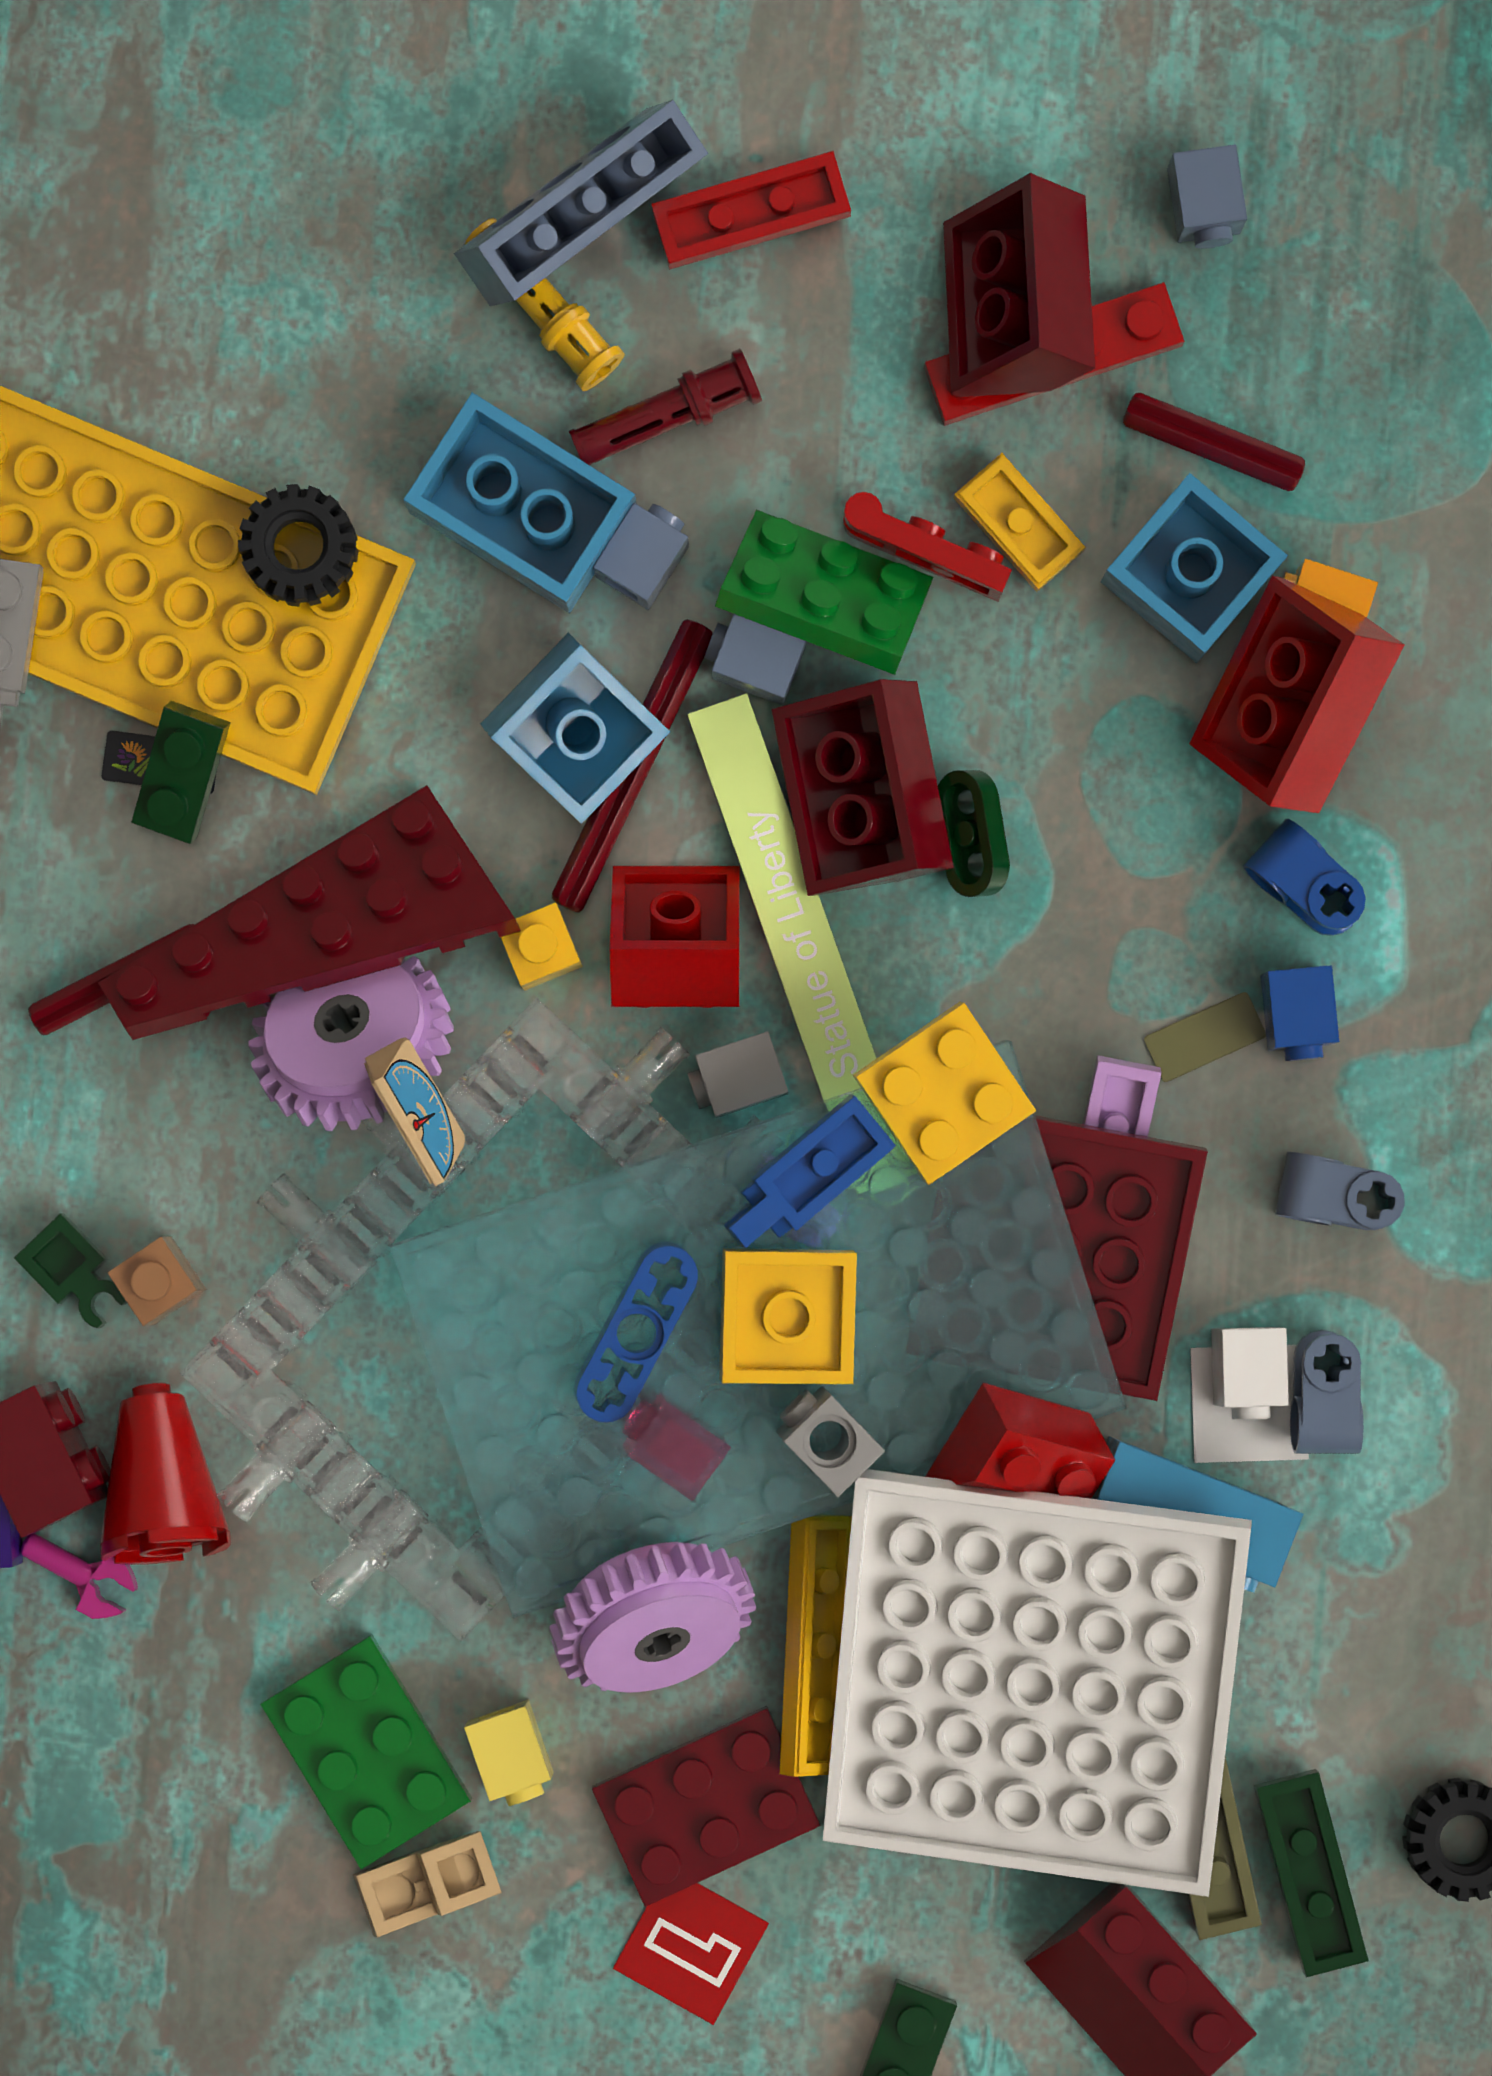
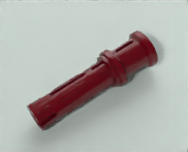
[569,348,762,465]

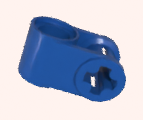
[1243,819,1366,936]

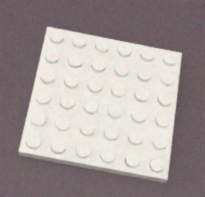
[823,1469,1252,1897]

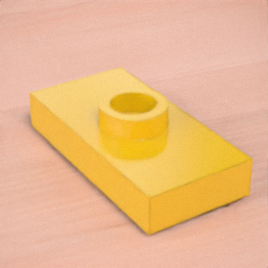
[953,453,1086,592]

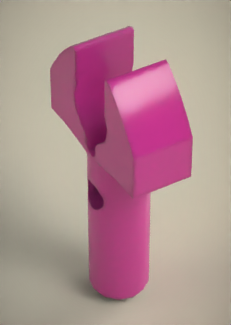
[20,1533,138,1619]

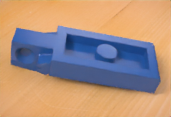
[723,1094,896,1248]

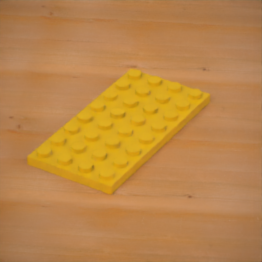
[0,386,416,795]

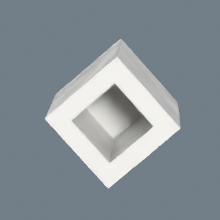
[1211,1327,1289,1419]

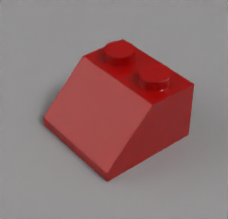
[610,866,740,1008]
[925,1383,1115,1499]

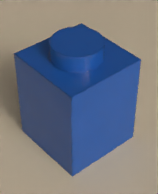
[1260,965,1340,1061]

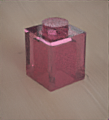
[622,1392,731,1501]

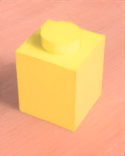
[464,1699,554,1806]

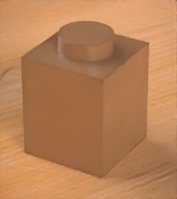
[107,1236,207,1326]

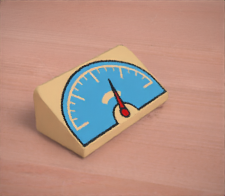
[364,1037,465,1187]

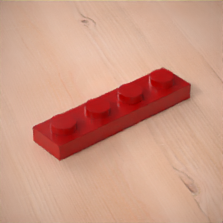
[924,282,1185,426]

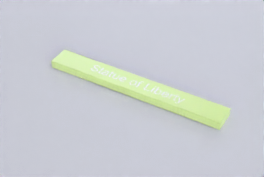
[687,693,917,1194]

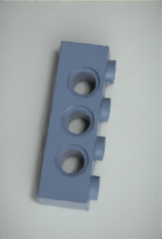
[454,100,708,306]

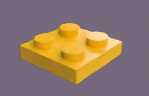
[853,1001,1036,1185]
[719,1248,857,1384]

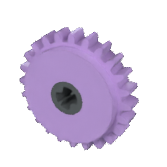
[248,956,454,1131]
[549,1542,756,1693]

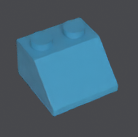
[480,633,670,824]

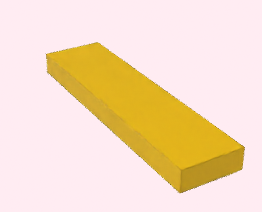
[780,1515,852,1777]

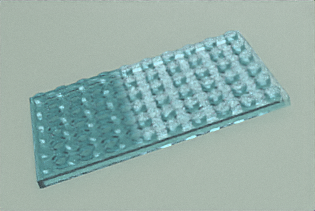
[390,1040,1127,1618]

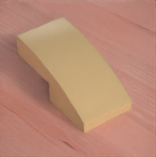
[353,1831,502,1938]

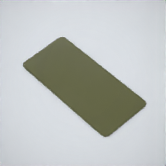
[1144,992,1266,1082]

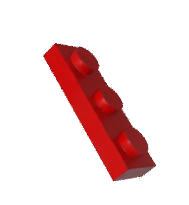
[651,151,851,270]

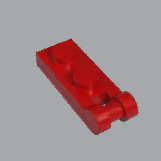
[843,492,1012,602]

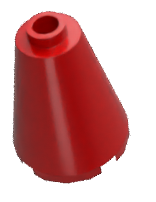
[100,1383,231,1565]

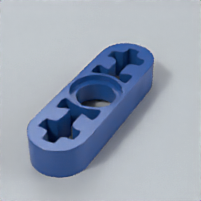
[574,1242,698,1422]

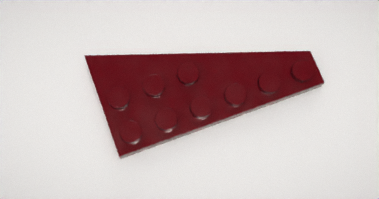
[98,785,521,1040]

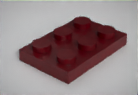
[592,1706,821,1907]

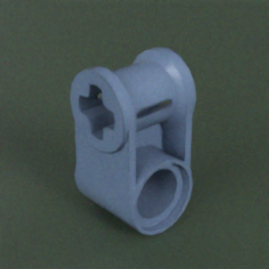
[1275,1152,1405,1230]
[1290,1330,1364,1454]

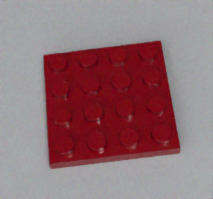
[905,1115,1208,1401]

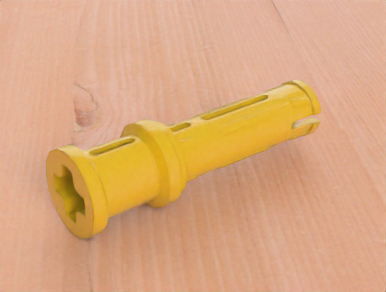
[465,218,625,391]

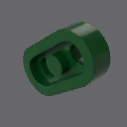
[938,770,1010,897]

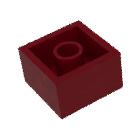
[0,1381,111,1538]

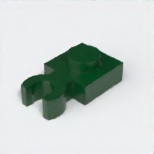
[14,1213,127,1328]

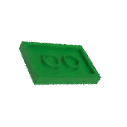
[715,510,934,675]
[260,1634,472,1870]

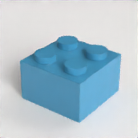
[1100,473,1288,663]

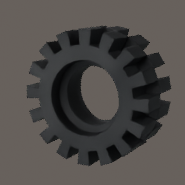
[238,484,359,607]
[1402,1778,1492,1902]

